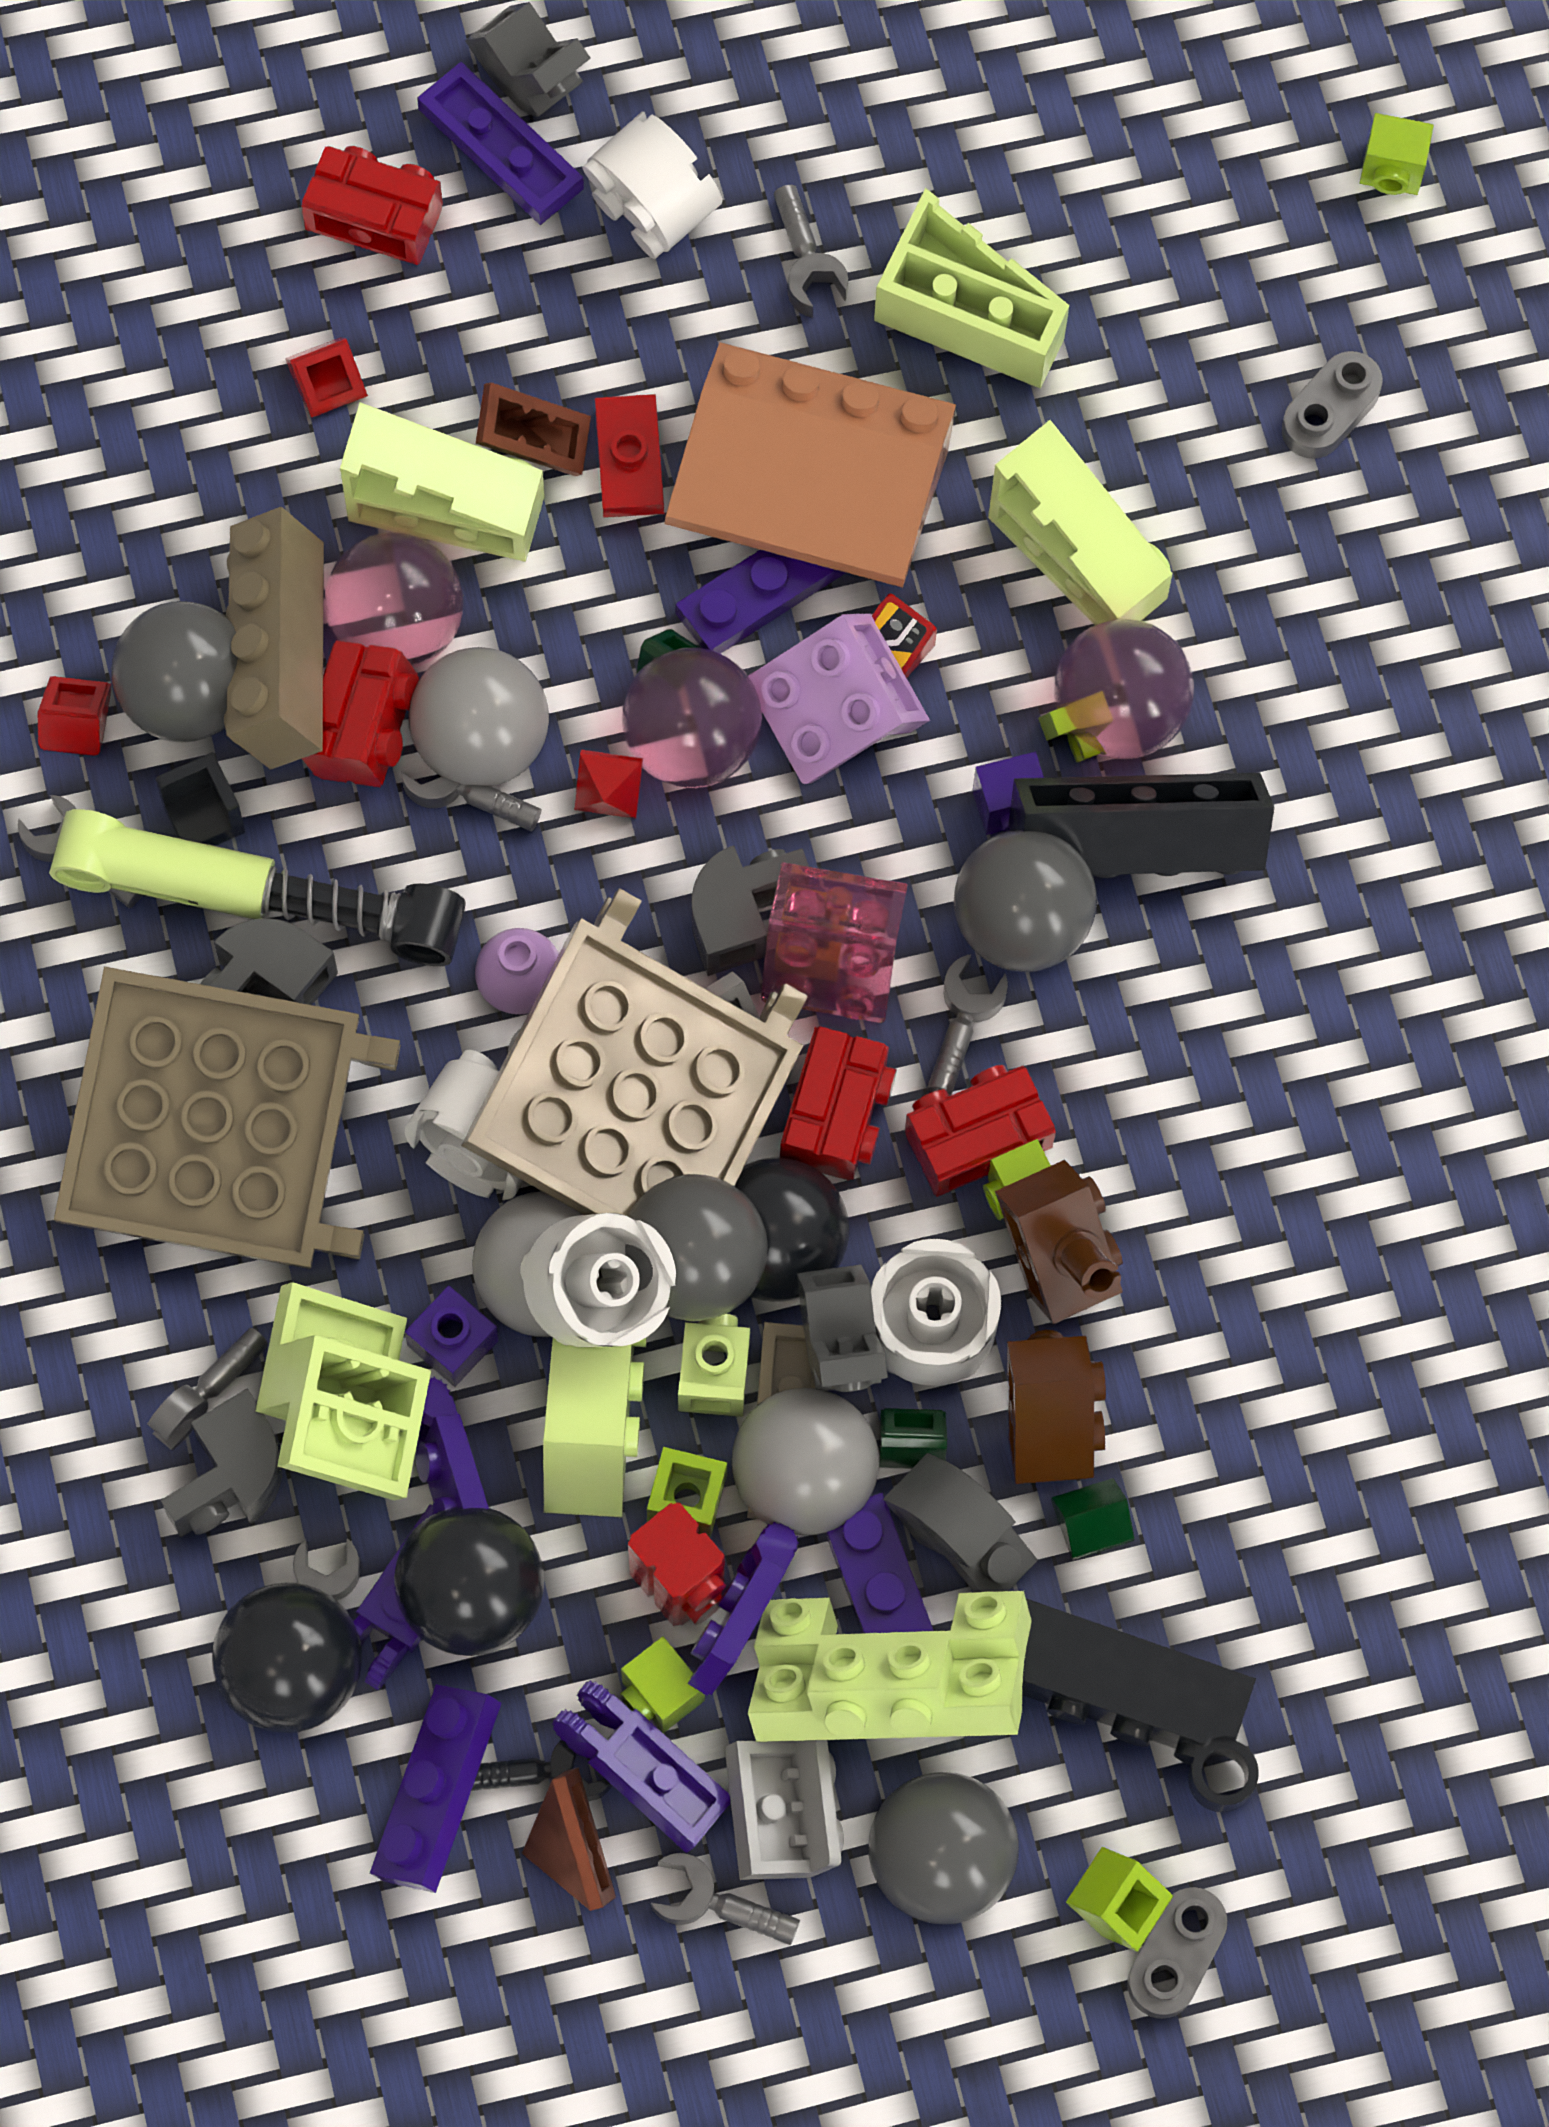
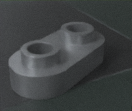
[1282,351,1383,459]
[1127,1887,1227,2019]

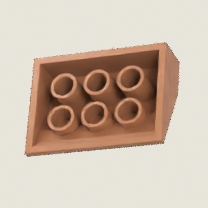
[665,342,956,588]

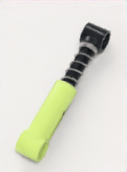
[49,809,466,966]

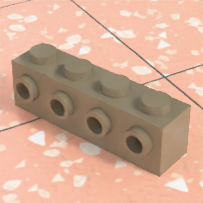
[224,507,324,770]

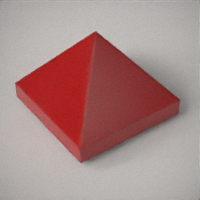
[574,750,643,819]

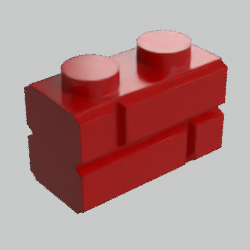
[301,146,443,265]
[301,640,419,788]
[780,1026,897,1181]
[905,1065,1056,1197]
[628,1502,726,1626]

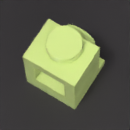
[678,1314,750,1417]

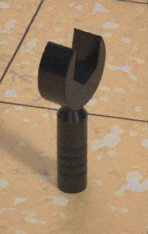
[471,1740,612,1802]

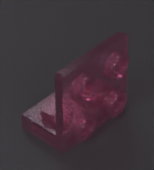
[761,862,908,1023]

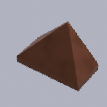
[476,382,591,476]
[522,1768,616,1911]

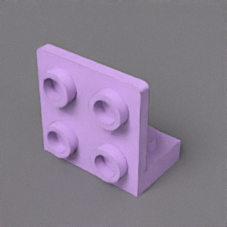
[746,614,930,784]

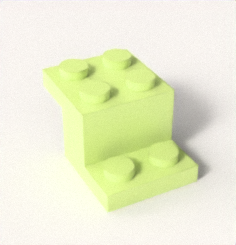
[255,1282,431,1501]

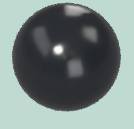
[735,1157,849,1302]
[394,1506,544,1656]
[212,1582,362,1733]

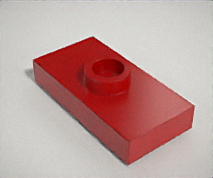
[595,394,664,518]

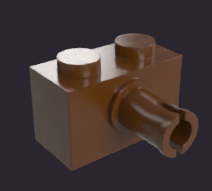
[995,1160,1123,1324]
[1007,1329,1106,1484]

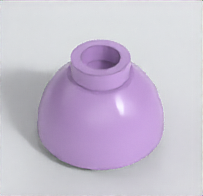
[475,928,559,1014]

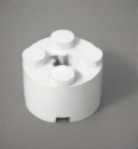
[582,112,722,259]
[405,1050,524,1200]
[520,1213,676,1347]
[871,1239,1001,1386]

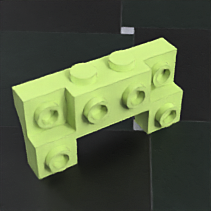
[748,1591,1032,1742]

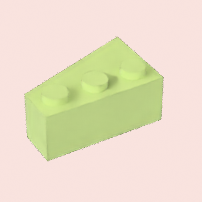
[874,188,1069,389]
[340,402,544,562]
[988,420,1173,644]
[543,1337,647,1517]

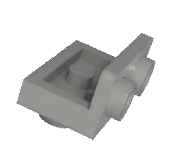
[725,1740,844,1880]

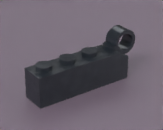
[1008,773,1275,878]
[1002,1591,1259,1812]

